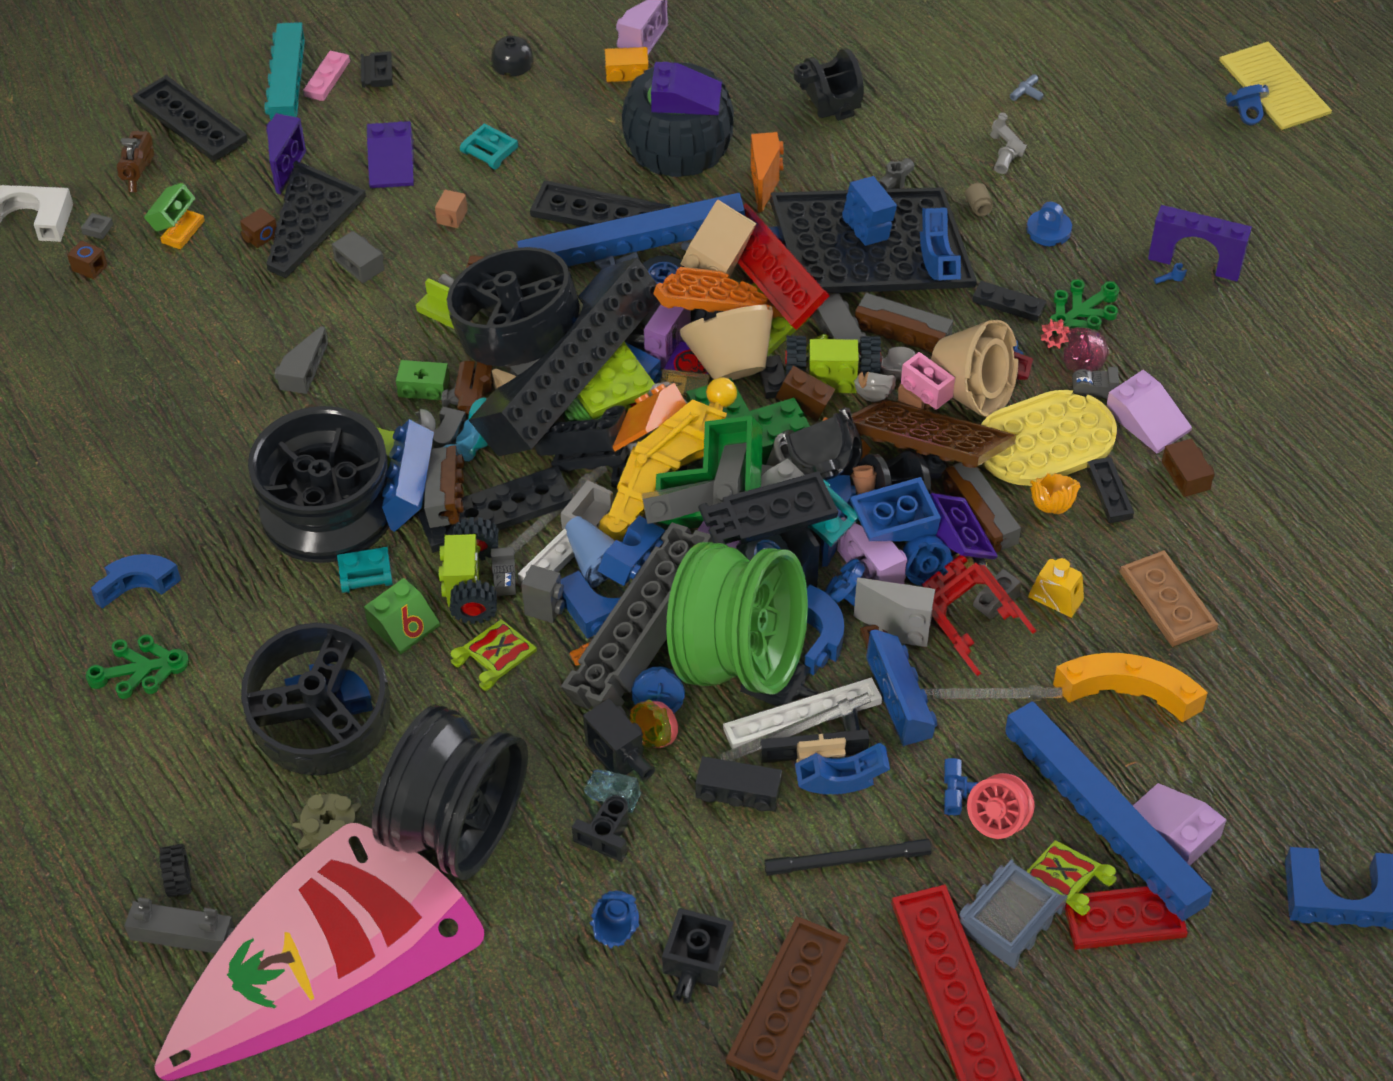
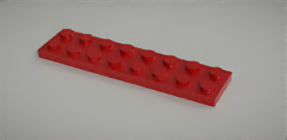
[738,203,829,330]
[891,884,1023,1081]

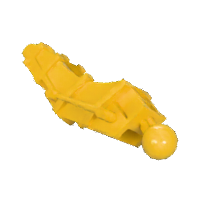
[598,377,737,542]

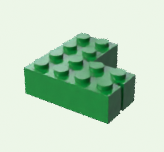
[686,378,810,465]
[655,415,763,531]

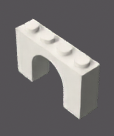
[0,185,73,242]

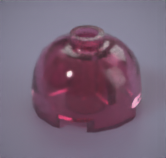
[1064,327,1109,372]

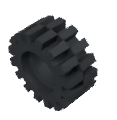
[159,844,192,898]

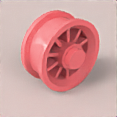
[967,773,1034,839]

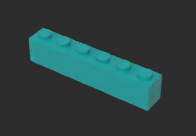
[265,22,305,121]

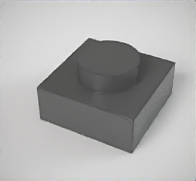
[81,213,113,240]

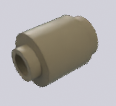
[965,183,993,216]

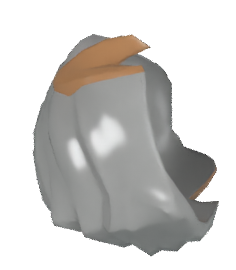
[854,372,896,402]

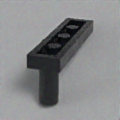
[760,707,869,763]

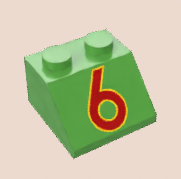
[364,578,440,655]

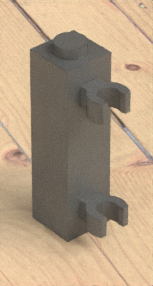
[124,897,235,953]

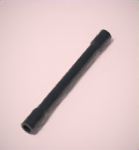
[764,838,932,876]

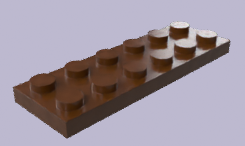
[726,916,849,1081]

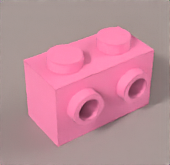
[901,352,955,410]

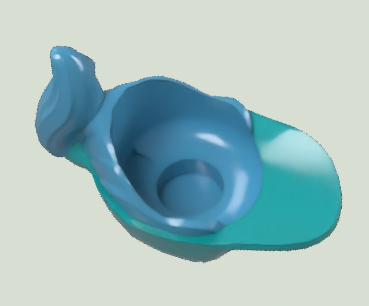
[444,398,488,461]

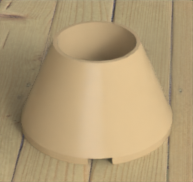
[680,305,773,380]
[931,320,1018,417]

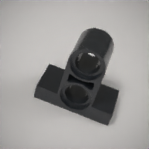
[572,795,629,862]

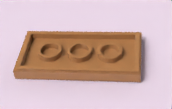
[1119,550,1218,647]

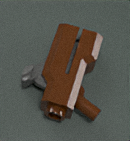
[117,131,154,192]
[441,361,493,420]

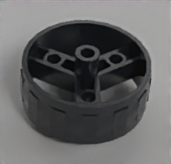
[447,247,581,367]
[241,622,391,776]

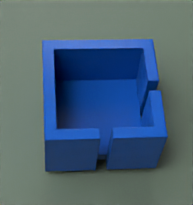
[842,176,897,246]

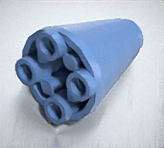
[565,516,615,588]

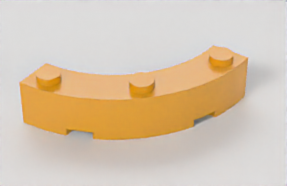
[1053,653,1208,722]

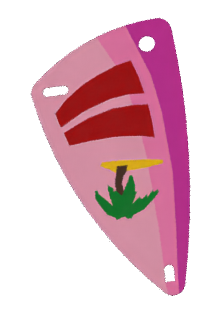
[155,823,484,1081]

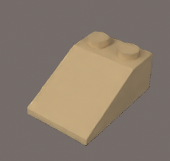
[680,200,757,278]

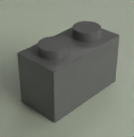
[332,231,384,283]
[521,565,565,623]

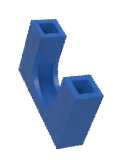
[561,571,621,639]
[1285,847,1393,929]

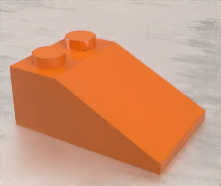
[751,132,784,213]
[613,383,686,451]

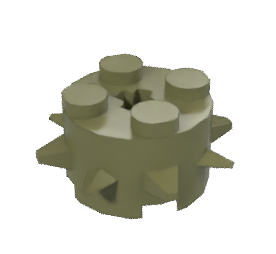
[292,793,368,851]

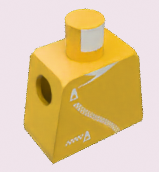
[1028,558,1084,618]

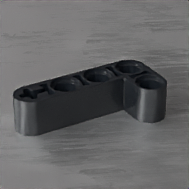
[534,405,626,456]

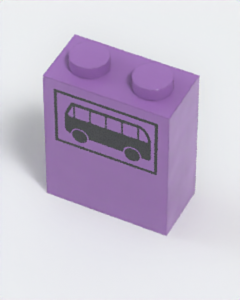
[644,304,691,368]

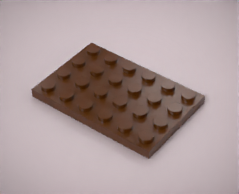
[851,399,1016,468]

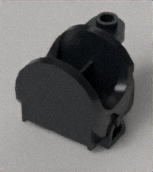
[794,48,864,121]
[783,407,863,480]
[859,451,946,494]

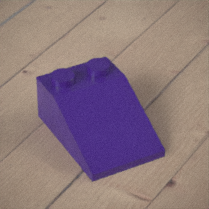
[651,62,722,115]
[266,113,306,194]
[367,121,414,188]
[930,493,998,560]

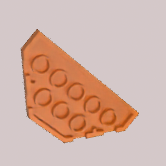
[653,267,783,318]

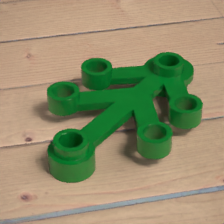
[1048,279,1119,335]
[85,634,189,699]

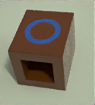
[240,208,277,248]
[67,240,108,280]

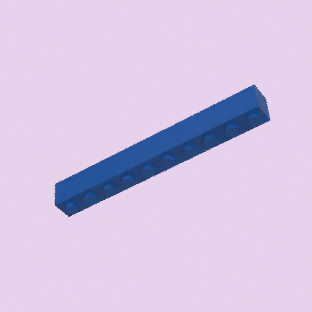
[517,193,745,267]
[1005,701,1213,921]

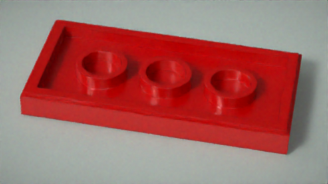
[1065,886,1188,950]

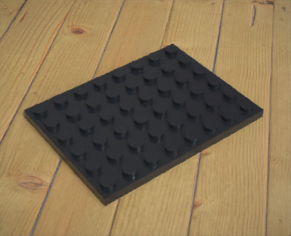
[769,187,977,293]

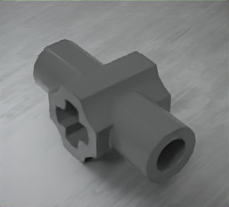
[878,158,915,189]

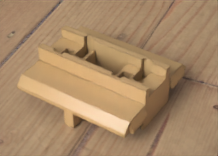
[796,734,846,763]

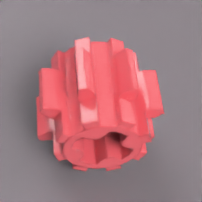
[1041,319,1070,349]

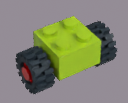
[785,336,881,393]
[439,517,498,624]

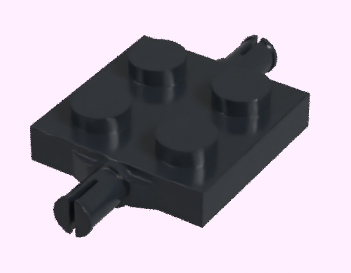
[740,663,818,707]

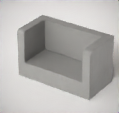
[561,480,613,530]

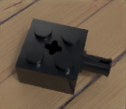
[583,699,655,780]
[662,908,734,1004]

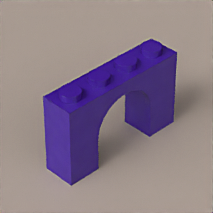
[1148,205,1252,282]

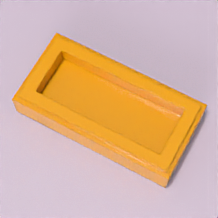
[160,210,205,250]

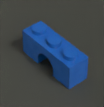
[598,515,665,586]

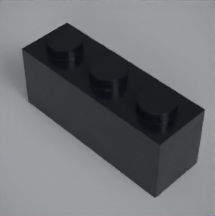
[695,756,782,812]

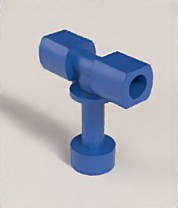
[944,758,979,815]

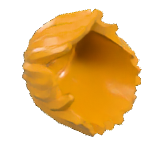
[1030,473,1080,514]

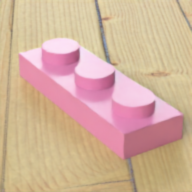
[303,51,350,101]

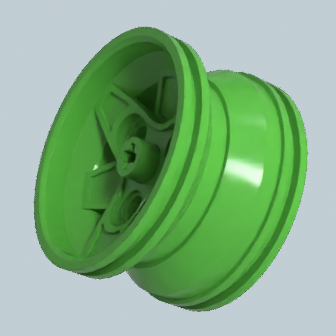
[666,542,808,694]

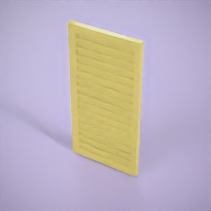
[1219,41,1332,130]

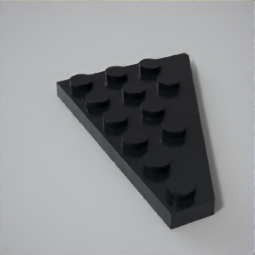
[266,161,366,279]

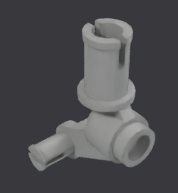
[990,112,1027,174]

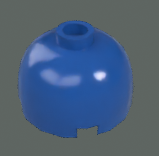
[902,535,953,586]

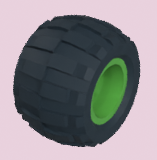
[622,62,734,177]

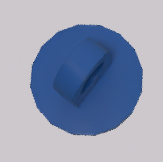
[1225,84,1269,125]
[1026,202,1072,246]
[825,559,865,606]
[632,667,685,718]

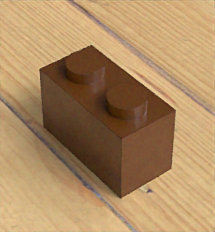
[776,365,835,421]
[1162,438,1215,497]

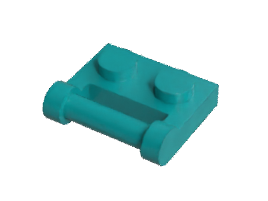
[460,123,518,170]
[808,480,859,547]
[337,547,393,593]

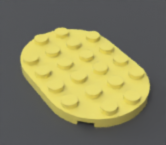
[981,390,1117,486]

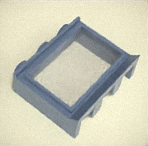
[959,859,1068,969]

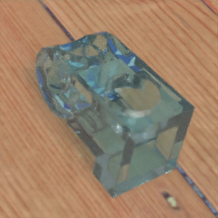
[584,769,641,813]

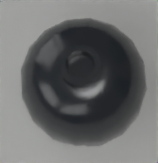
[491,36,533,77]

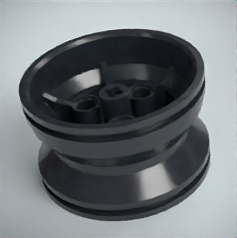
[248,406,389,563]
[372,704,528,880]

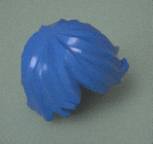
[590,890,639,948]

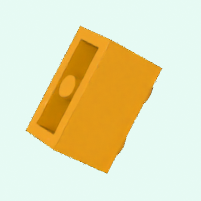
[605,47,648,82]

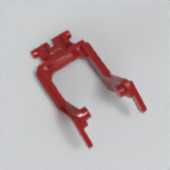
[922,555,1037,677]

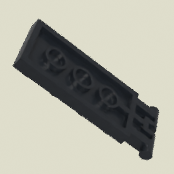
[698,471,838,545]

